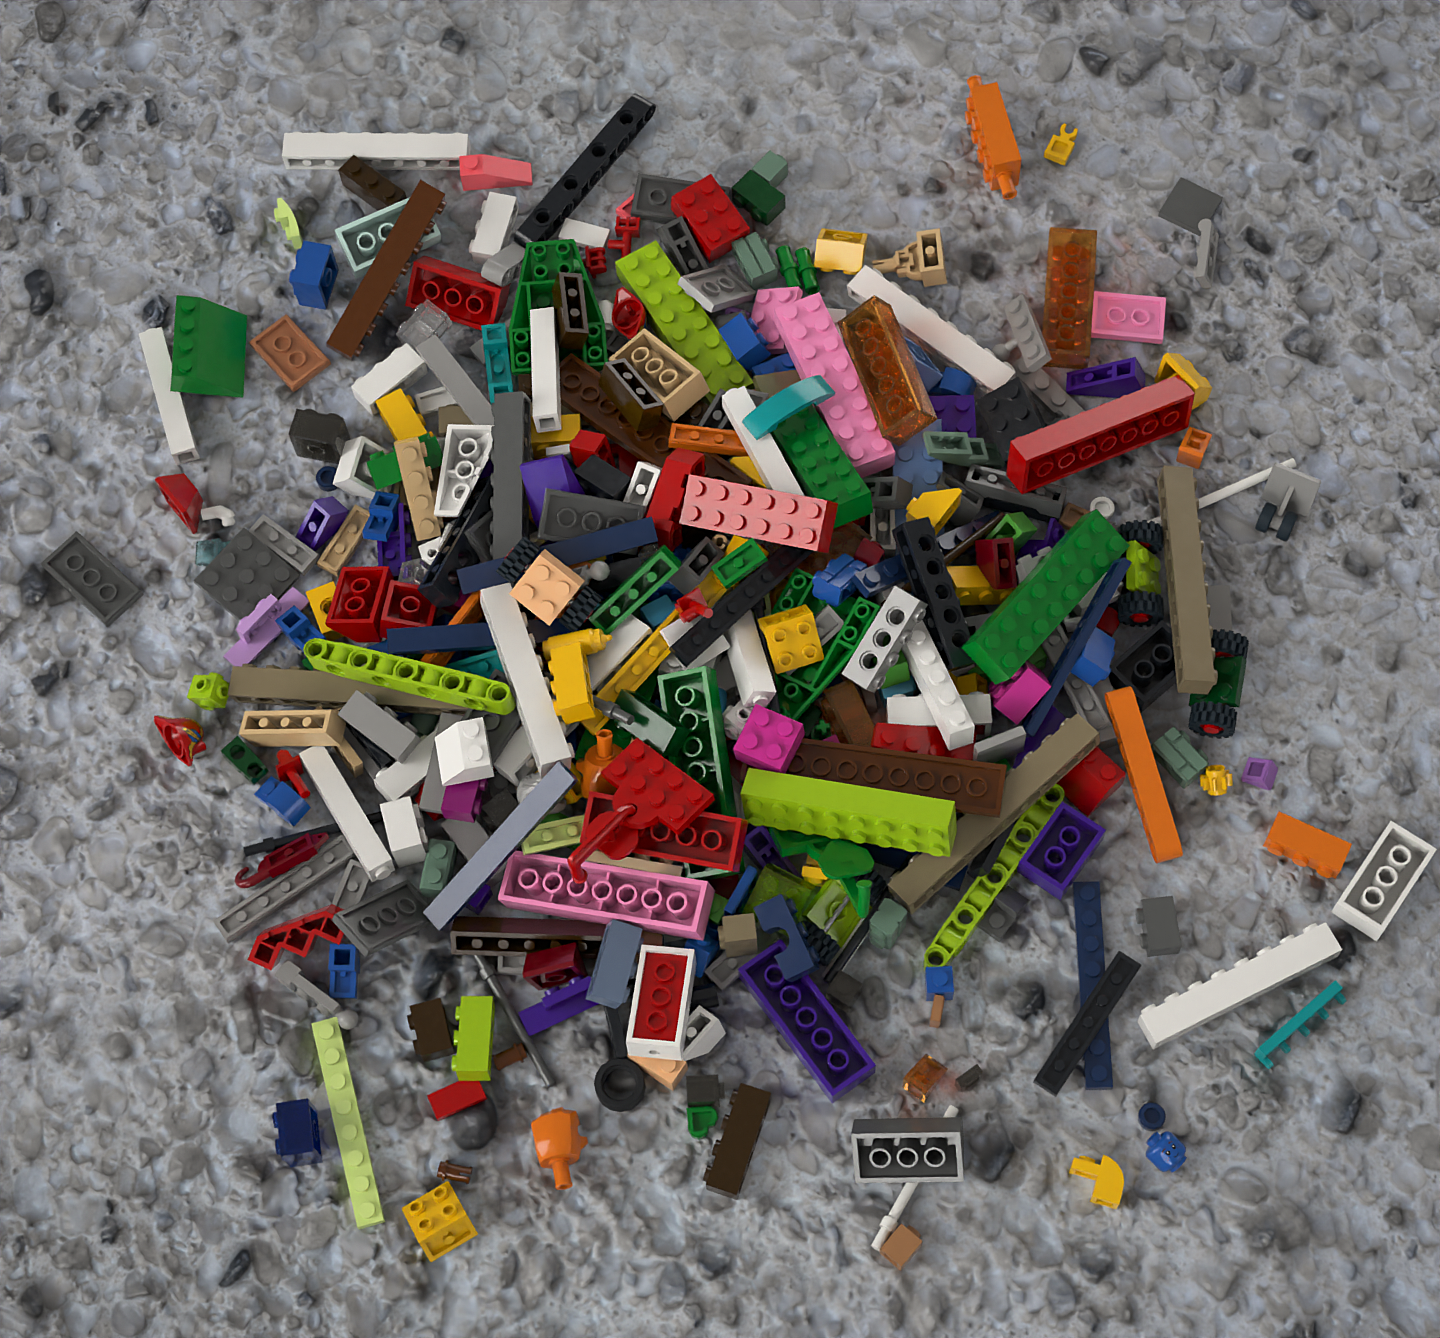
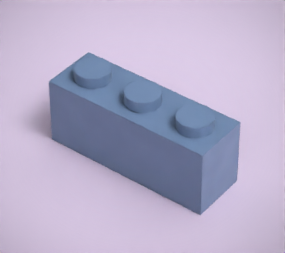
[586,919,644,1009]

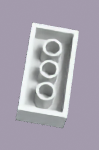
[1331,821,1437,941]

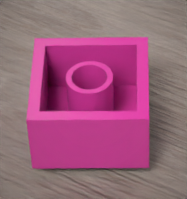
[988,659,1051,725]
[733,704,805,774]

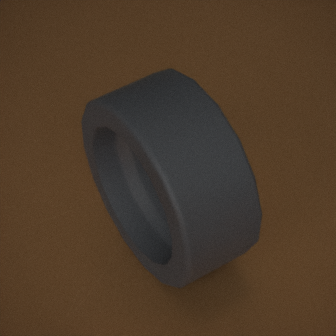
[594,1058,646,1112]

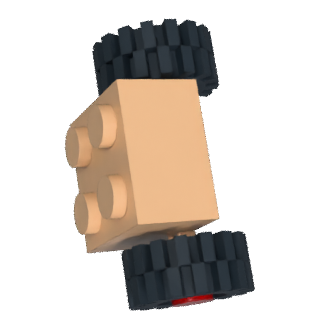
[496,536,602,632]

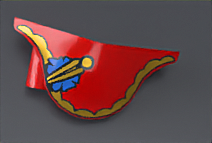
[612,287,648,340]
[154,715,206,767]

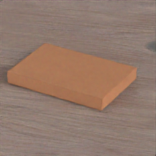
[249,314,331,392]

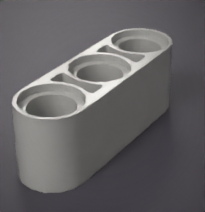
[481,243,526,287]

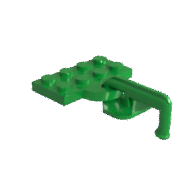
[766,826,874,919]

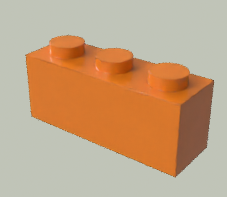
[1263,811,1352,879]

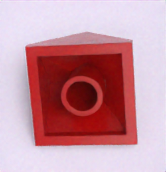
[155,473,203,534]

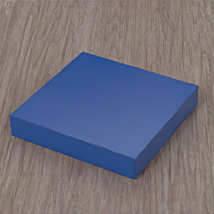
[724,865,758,916]

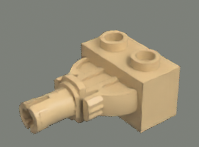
[872,228,947,287]

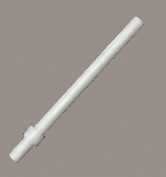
[871,1105,959,1251]

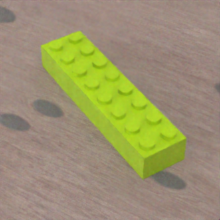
[615,240,754,406]
[740,768,957,857]

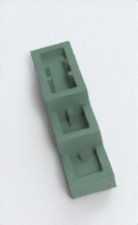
[923,431,1005,470]

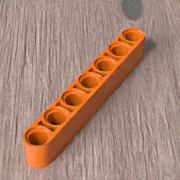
[1104,686,1183,864]

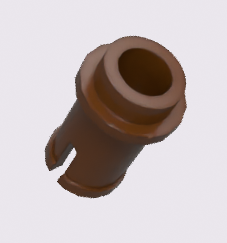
[492,1042,528,1071]
[437,1160,473,1184]

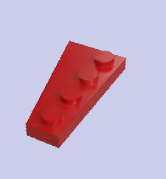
[870,722,977,760]

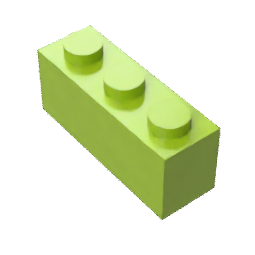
[452,996,496,1081]

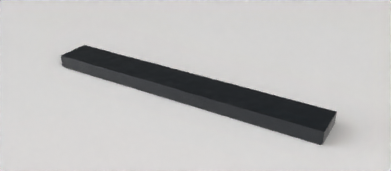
[669,545,814,668]

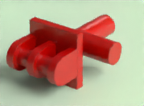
[607,216,641,258]
[582,246,607,278]
[674,587,713,623]
[275,750,310,798]

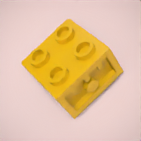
[758,604,824,674]
[402,1181,478,1262]

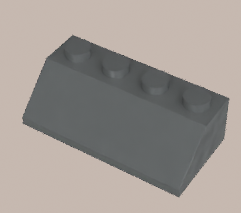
[851,1117,964,1183]

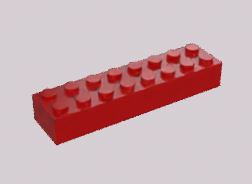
[1006,375,1195,494]

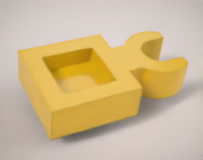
[1043,123,1078,166]

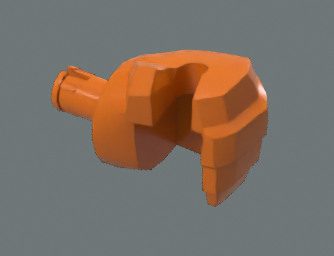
[576,729,623,799]
[531,1107,588,1190]

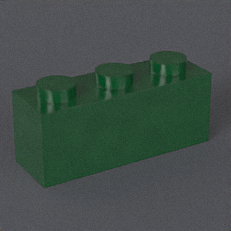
[612,689,691,758]

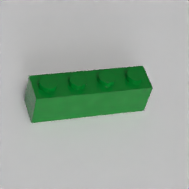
[588,545,682,635]

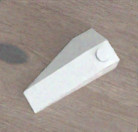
[434,424,494,517]

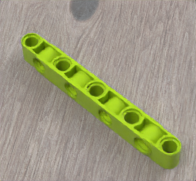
[303,638,516,715]
[923,784,1064,969]

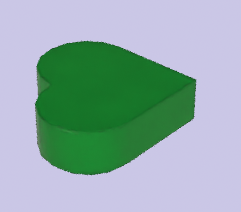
[686,1106,718,1140]

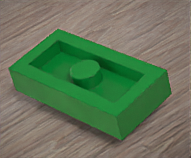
[711,538,768,590]

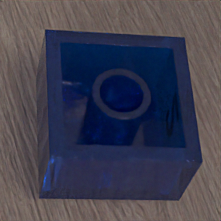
[272,1098,323,1168]

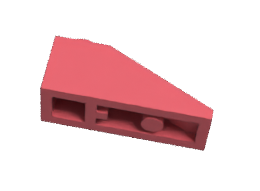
[459,154,533,191]

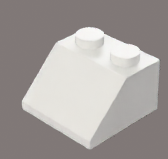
[333,436,392,499]
[435,717,494,786]

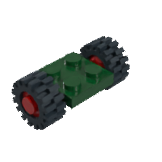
[1188,629,1249,739]

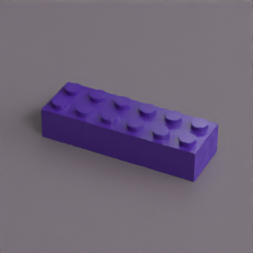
[738,939,876,1104]

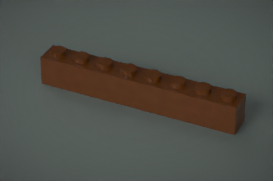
[326,179,447,361]

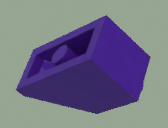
[295,496,349,551]

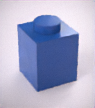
[924,966,954,1001]

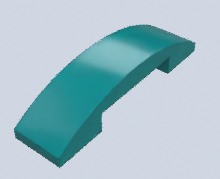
[481,323,513,405]
[742,375,835,440]

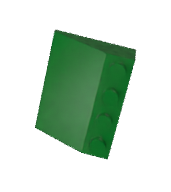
[170,295,247,398]

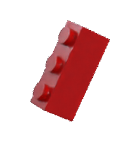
[325,566,395,643]
[1056,747,1126,818]

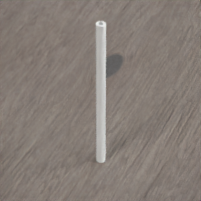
[1147,458,1296,526]

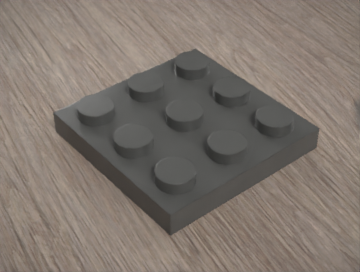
[194,528,300,621]

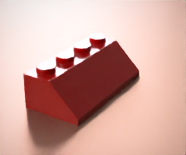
[405,255,511,331]

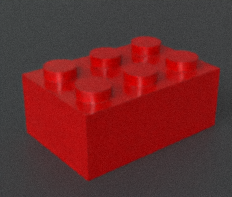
[671,174,750,263]

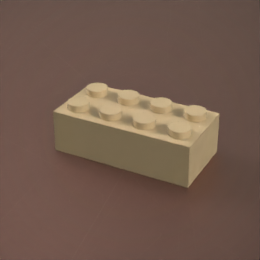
[609,328,710,422]

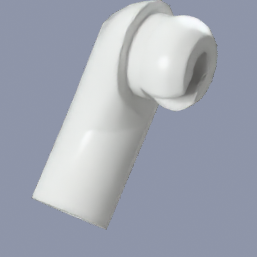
[201,506,235,527]

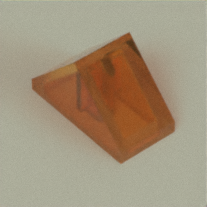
[902,1054,948,1103]

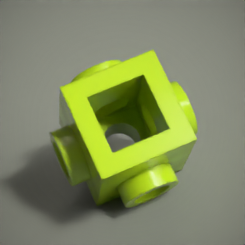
[187,672,229,711]

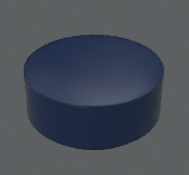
[316,466,338,492]
[1138,1103,1166,1131]

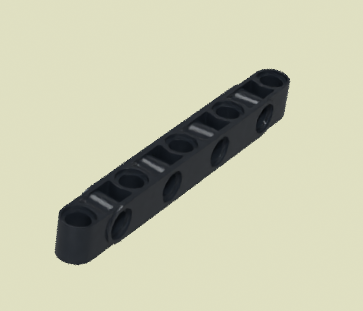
[514,93,656,248]

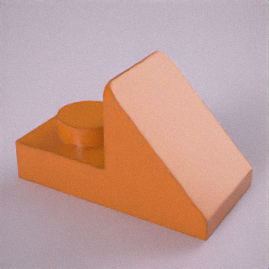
[1176,426,1212,469]

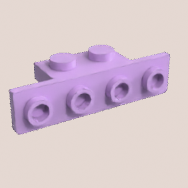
[223,587,310,667]

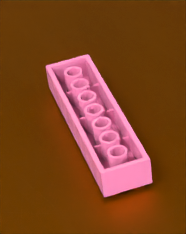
[774,292,895,478]
[498,851,715,941]

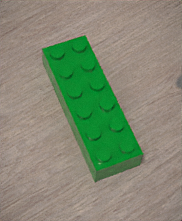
[770,404,873,529]

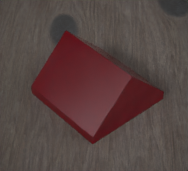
[522,942,588,991]

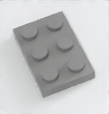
[677,264,757,313]

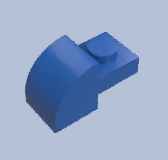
[925,367,977,396]
[362,491,401,542]
[275,605,327,653]
[254,776,311,826]
[328,944,360,999]

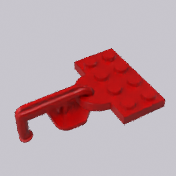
[567,738,715,884]

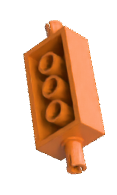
[965,75,1022,200]

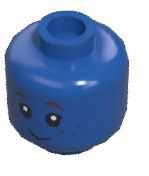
[1145,1131,1187,1172]

